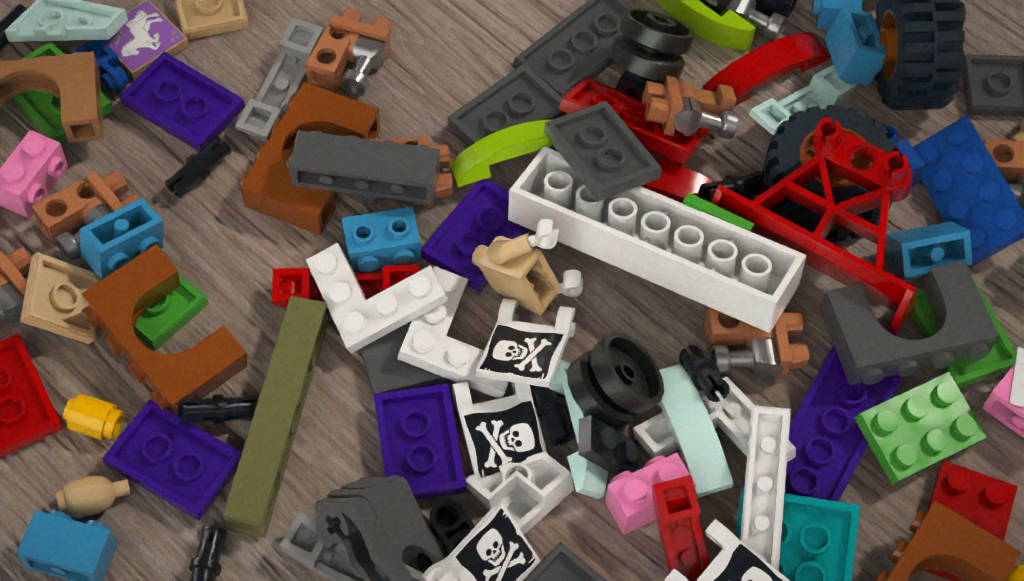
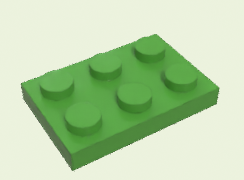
[11,41,113,144]
[910,275,1017,389]
[854,372,988,485]

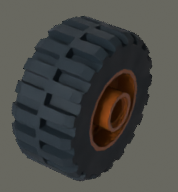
[875,0,965,110]
[761,105,901,242]

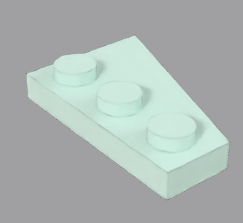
[4,0,128,42]

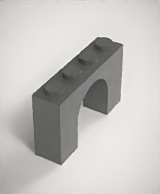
[820,261,999,385]

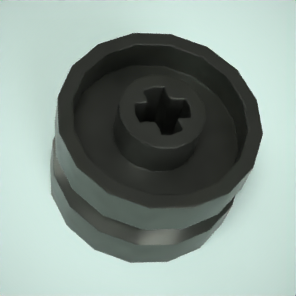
[610,8,696,82]
[567,332,664,431]

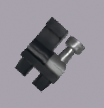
[701,0,797,41]

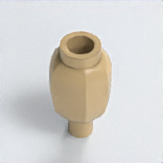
[56,476,131,518]

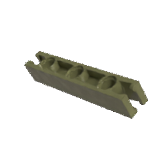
[223,296,329,538]

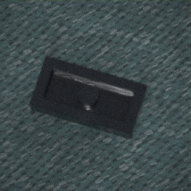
[578,415,639,475]

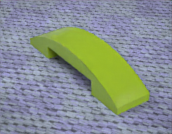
[657,0,756,52]
[450,120,558,187]

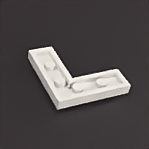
[306,243,449,353]
[397,266,508,399]
[633,376,796,462]

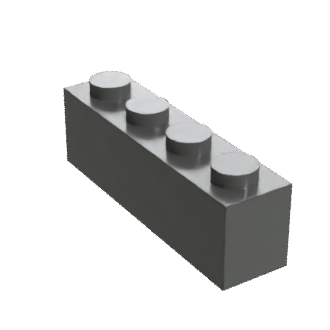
[289,130,440,204]

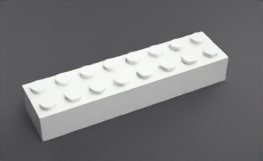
[508,146,806,333]

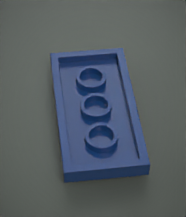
[913,115,1024,267]

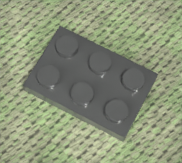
[448,63,567,168]
[544,101,662,202]

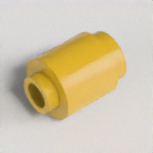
[63,393,125,441]

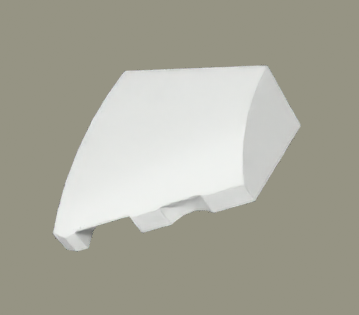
[465,452,574,535]

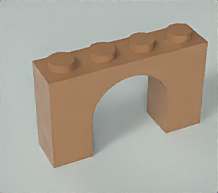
[0,51,104,143]

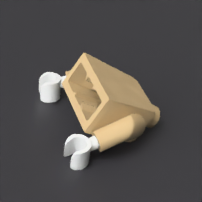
[472,219,583,316]

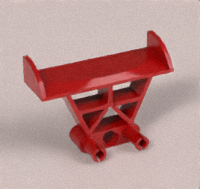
[711,117,917,336]

